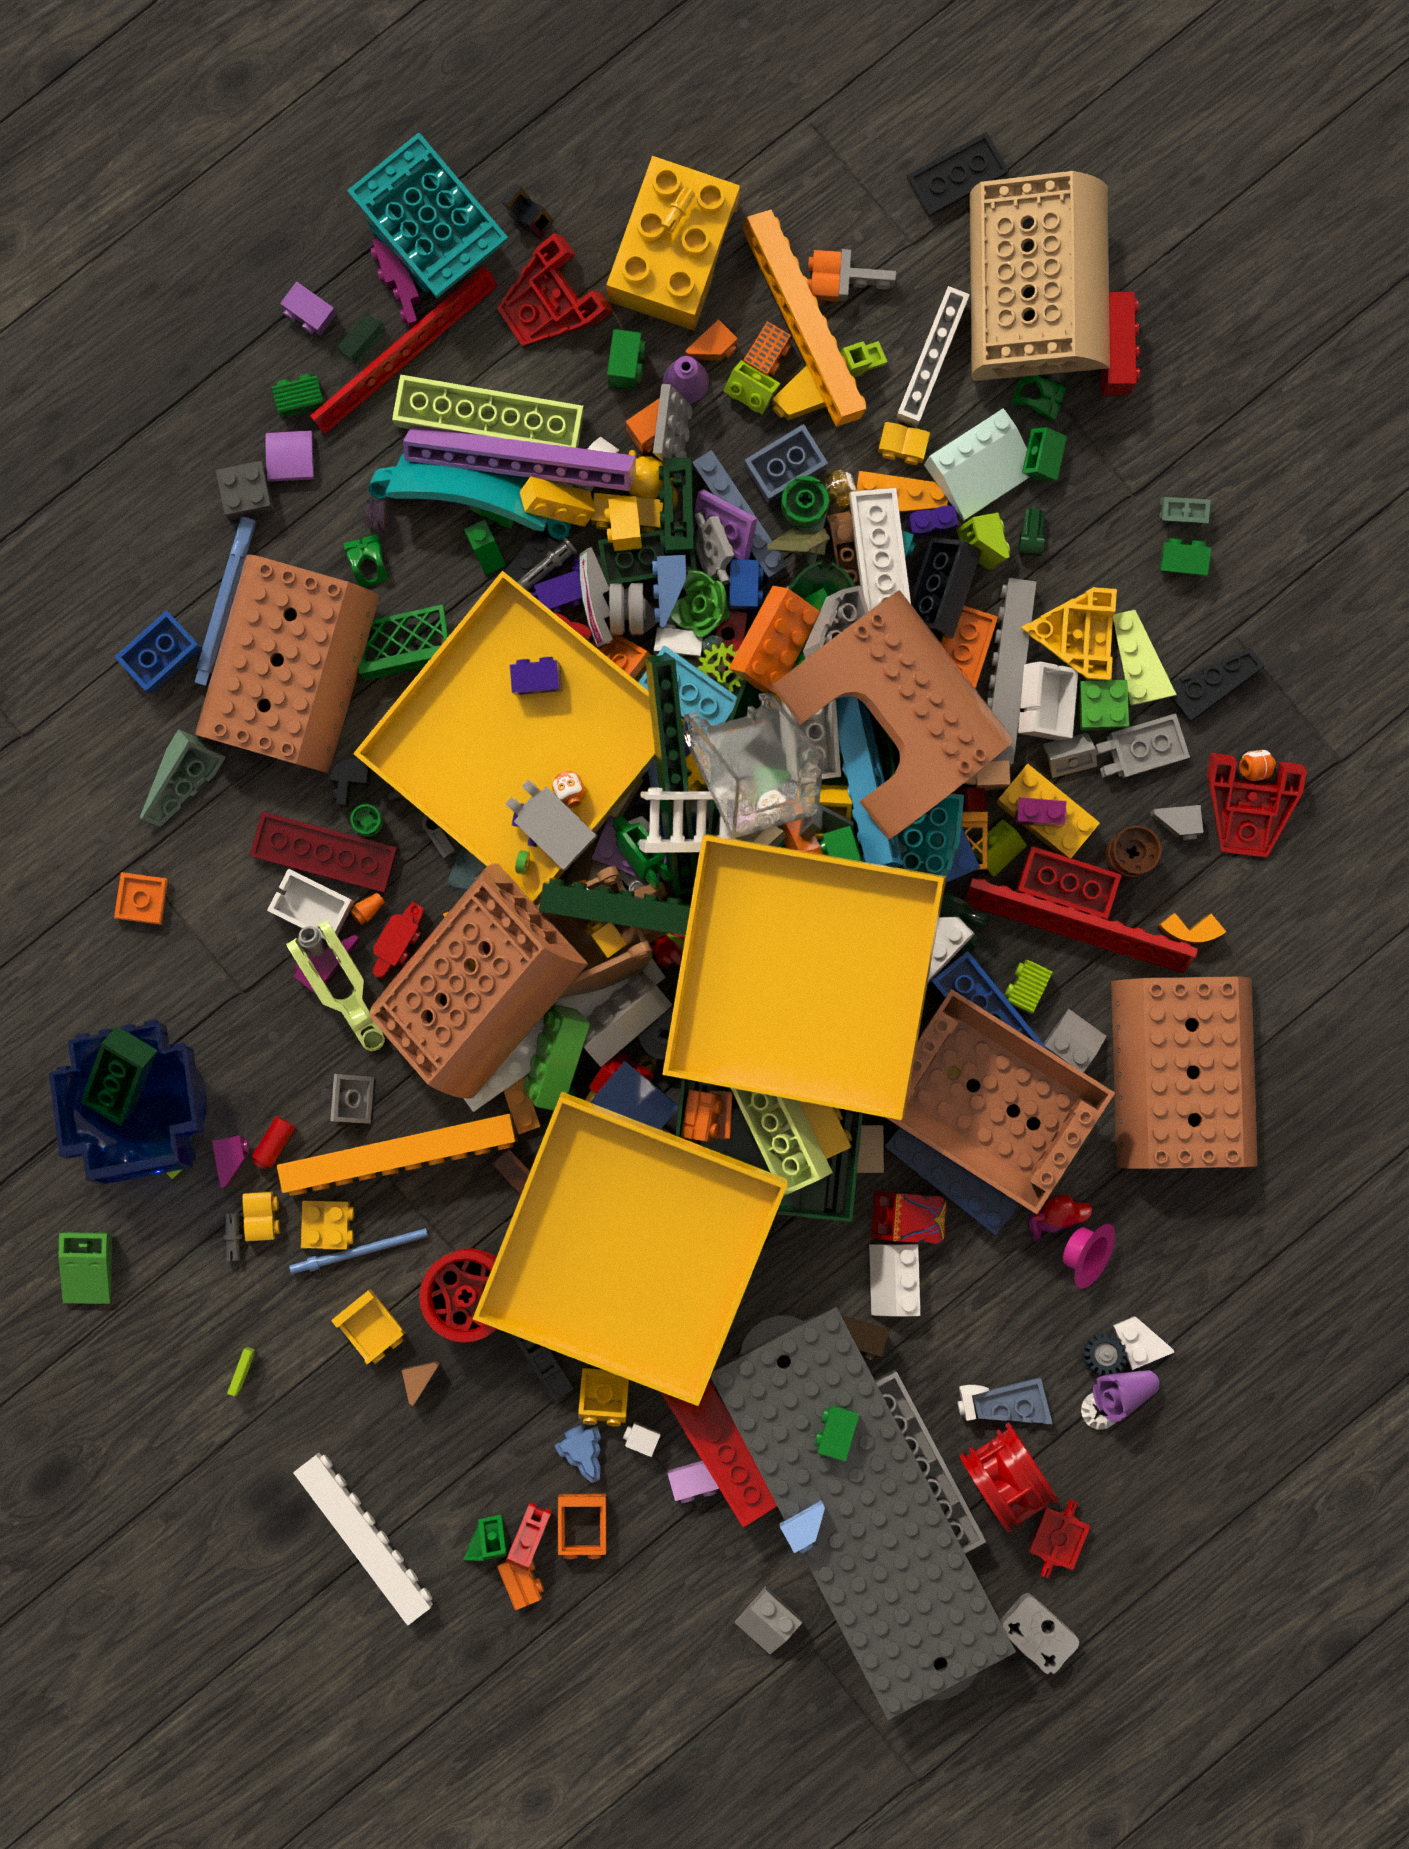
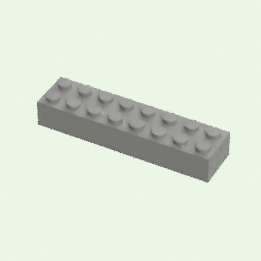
[875,1369,986,1553]

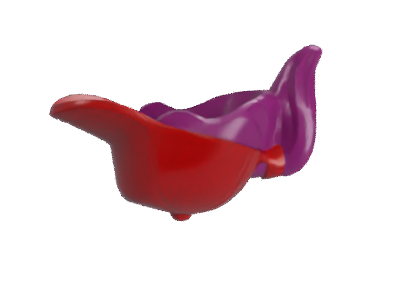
[1029,1194,1092,1242]

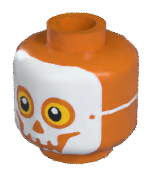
[1239,750,1276,781]
[552,771,586,808]

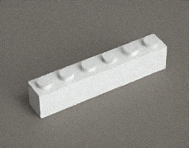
[896,286,970,428]

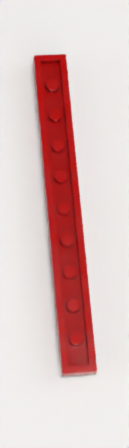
[310,266,498,434]

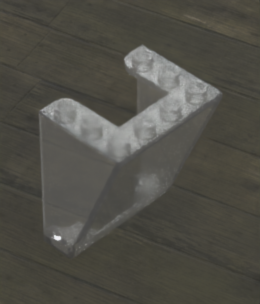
[683,692,824,838]

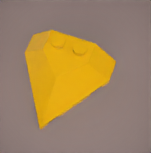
[1021,587,1117,681]

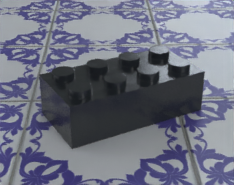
[910,538,982,638]

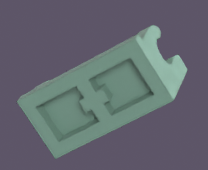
[1159,497,1211,523]

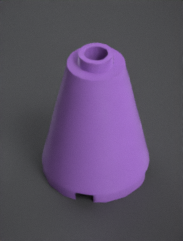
[663,356,709,404]
[1093,1370,1159,1422]

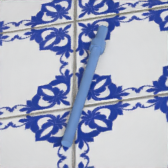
[289,1228,429,1274]

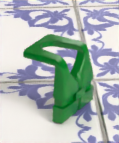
[1011,375,1066,421]
[343,534,388,587]

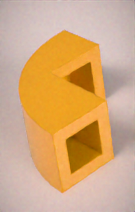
[1157,913,1226,944]

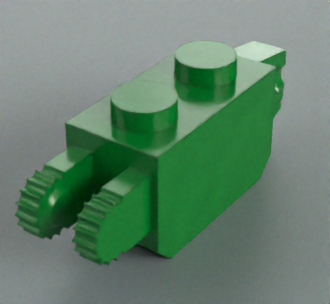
[612,815,672,889]

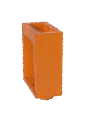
[558,1494,607,1559]

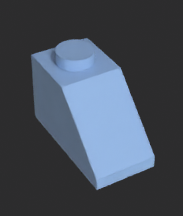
[780,1500,825,1553]

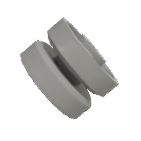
[609,583,646,636]

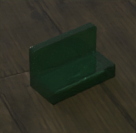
[337,313,385,364]

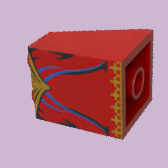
[871,1191,947,1244]

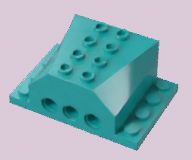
[347,133,508,298]

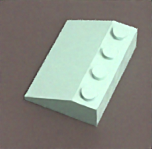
[924,408,1030,521]

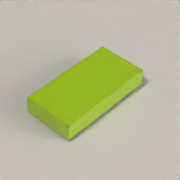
[227,1347,256,1396]

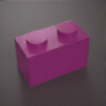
[1015,797,1067,828]

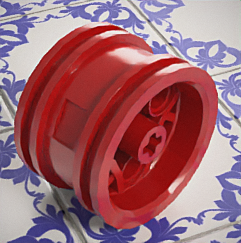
[419,1248,497,1343]

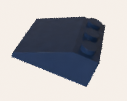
[590,1061,679,1130]

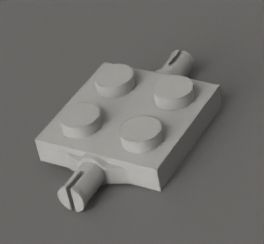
[693,513,734,585]

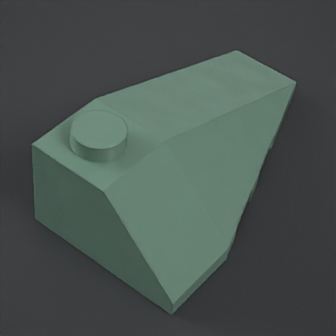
[140,729,226,827]

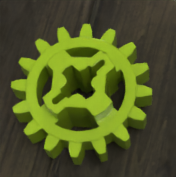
[697,643,743,692]

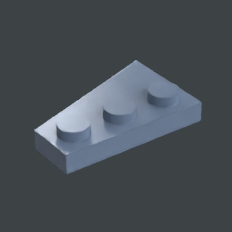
[972,1377,1052,1424]

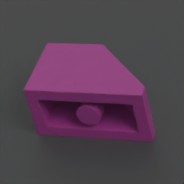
[212,1135,250,1187]

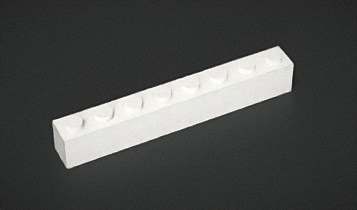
[293,1453,433,1625]

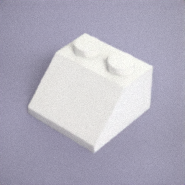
[654,624,703,659]

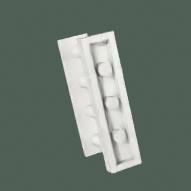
[639,787,740,853]

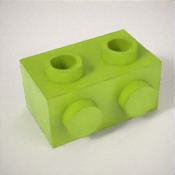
[723,360,781,414]

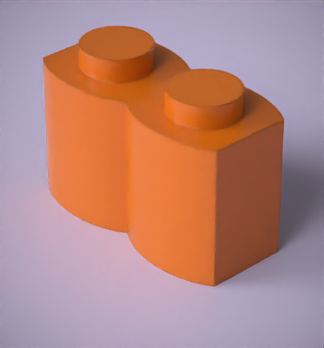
[807,250,841,302]

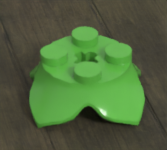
[669,570,730,637]

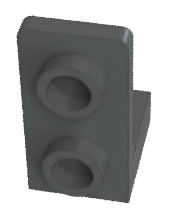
[799,802,854,839]

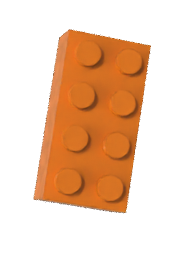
[728,586,820,695]

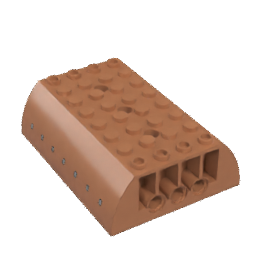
[195,555,380,773]
[1111,977,1258,1169]

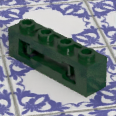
[659,458,694,555]

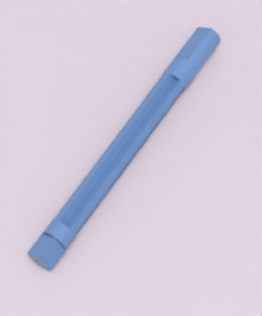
[194,516,257,687]

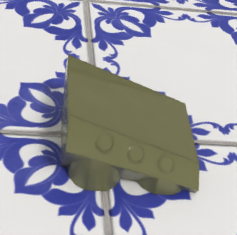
[767,527,830,555]

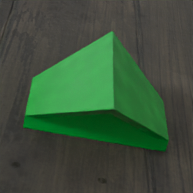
[463,1515,509,1561]

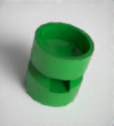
[351,804,384,837]

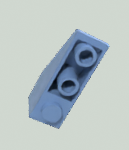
[652,555,686,627]

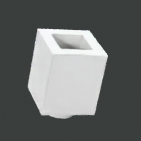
[623,1422,661,1457]

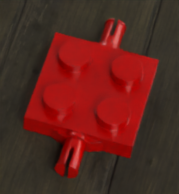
[1028,1499,1090,1578]

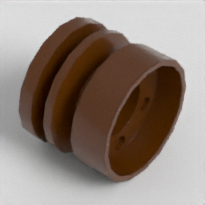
[1105,825,1162,879]

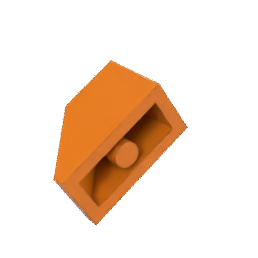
[685,319,738,361]

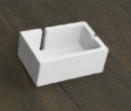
[1018,662,1078,740]
[267,869,354,939]

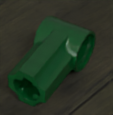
[1018,508,1045,556]

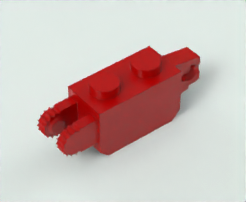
[372,902,425,978]

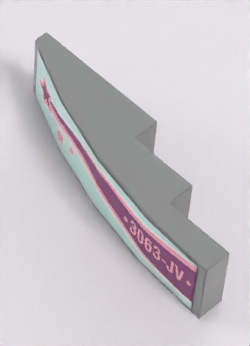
[580,547,613,648]

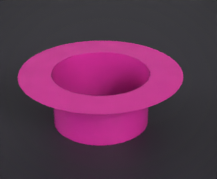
[1063,1224,1115,1289]

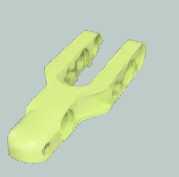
[286,920,385,1051]

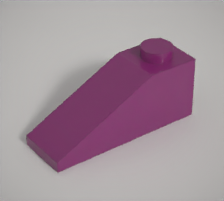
[293,935,361,993]

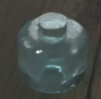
[702,635,724,661]

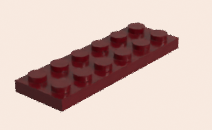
[249,811,398,893]

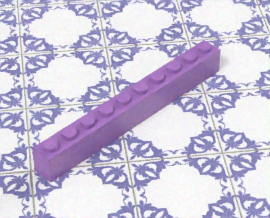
[403,426,636,491]

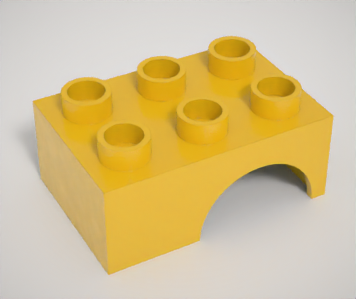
[606,156,740,331]

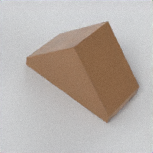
[402,1361,440,1406]

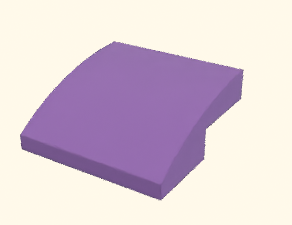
[266,431,314,482]

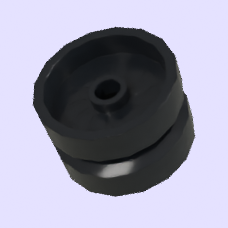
[639,1009,673,1060]

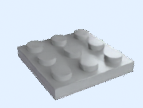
[653,384,692,462]

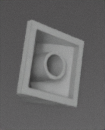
[331,1074,374,1124]

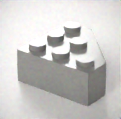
[803,586,869,659]

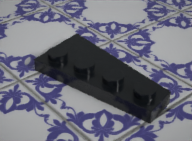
[504,530,575,593]

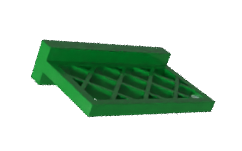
[358,604,449,681]

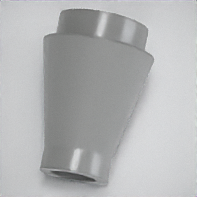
[298,926,324,957]

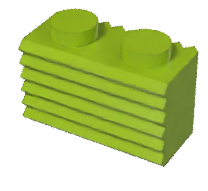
[1004,960,1053,1015]

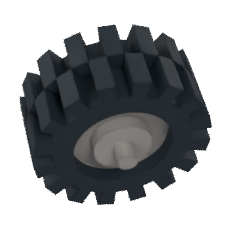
[1082,1333,1127,1377]

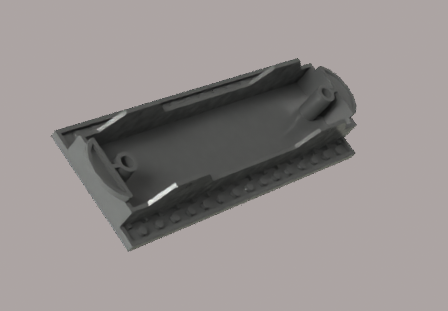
[710,1307,1016,1720]

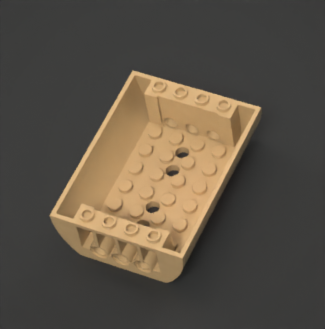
[970,171,1110,381]

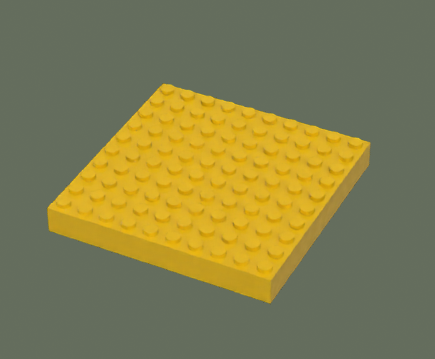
[353,571,686,905]
[662,834,946,1120]
[473,1092,787,1406]

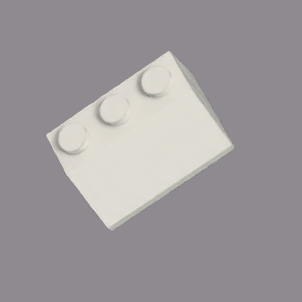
[869,1243,920,1316]

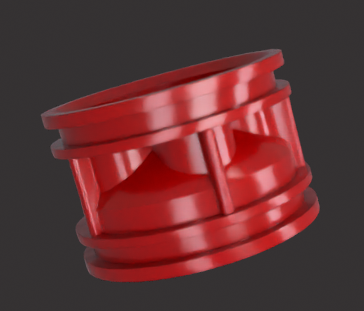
[959,1423,1059,1533]

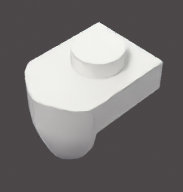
[957,1385,989,1421]

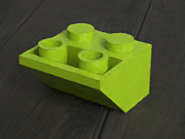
[956,513,1010,570]

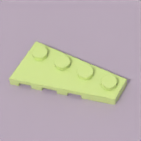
[1113,610,1177,706]

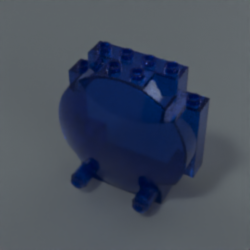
[49,1020,207,1185]

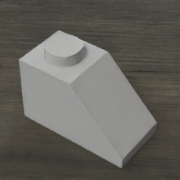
[1150,805,1203,840]

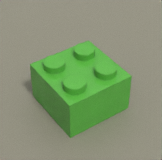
[1077,680,1129,731]

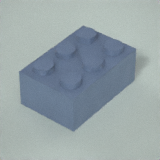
[744,424,828,505]

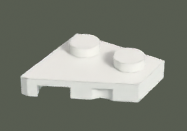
[1113,1316,1174,1370]

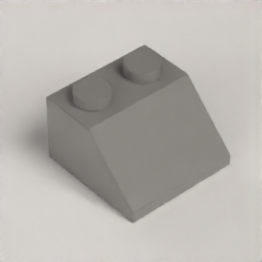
[1043,1009,1106,1073]
[734,1586,802,1654]

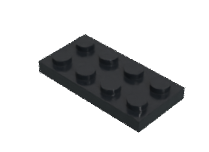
[906,132,1009,217]

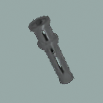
[517,537,578,591]

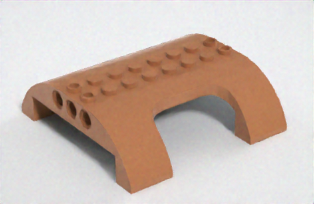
[771,590,1014,840]

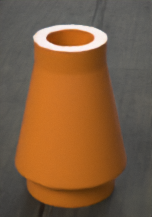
[349,892,385,925]

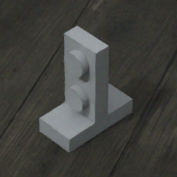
[838,249,896,302]

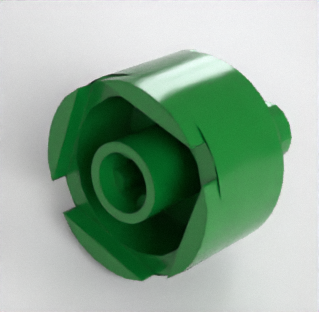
[781,476,829,528]

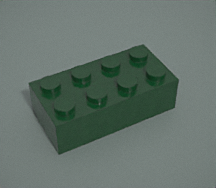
[598,526,697,588]
[81,1026,158,1126]

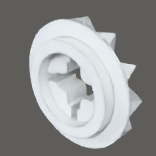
[1081,1393,1116,1430]

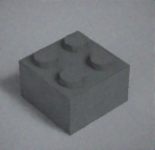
[216,461,274,521]

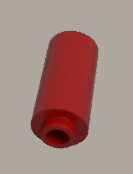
[252,1116,296,1170]

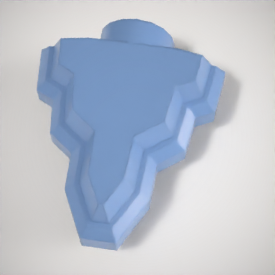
[554,1425,601,1483]

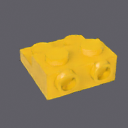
[301,1201,354,1249]
[578,1368,629,1427]

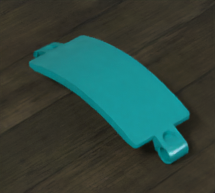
[368,454,572,539]

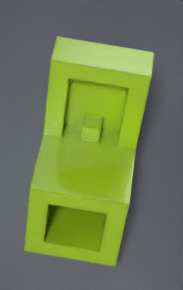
[840,341,887,377]

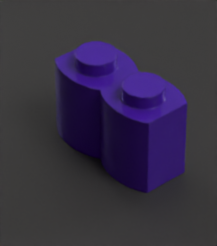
[907,506,958,539]

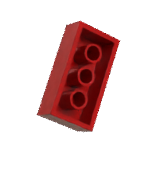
[1101,292,1140,396]
[1015,846,1121,920]

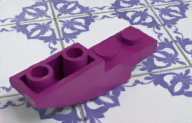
[370,238,421,329]

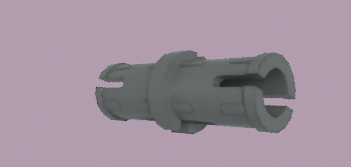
[223,1213,242,1261]

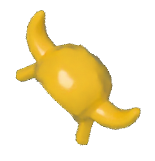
[628,450,678,510]

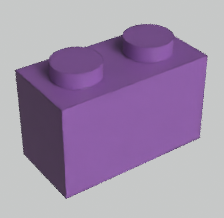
[280,281,337,336]

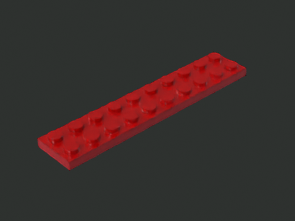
[962,878,1198,974]

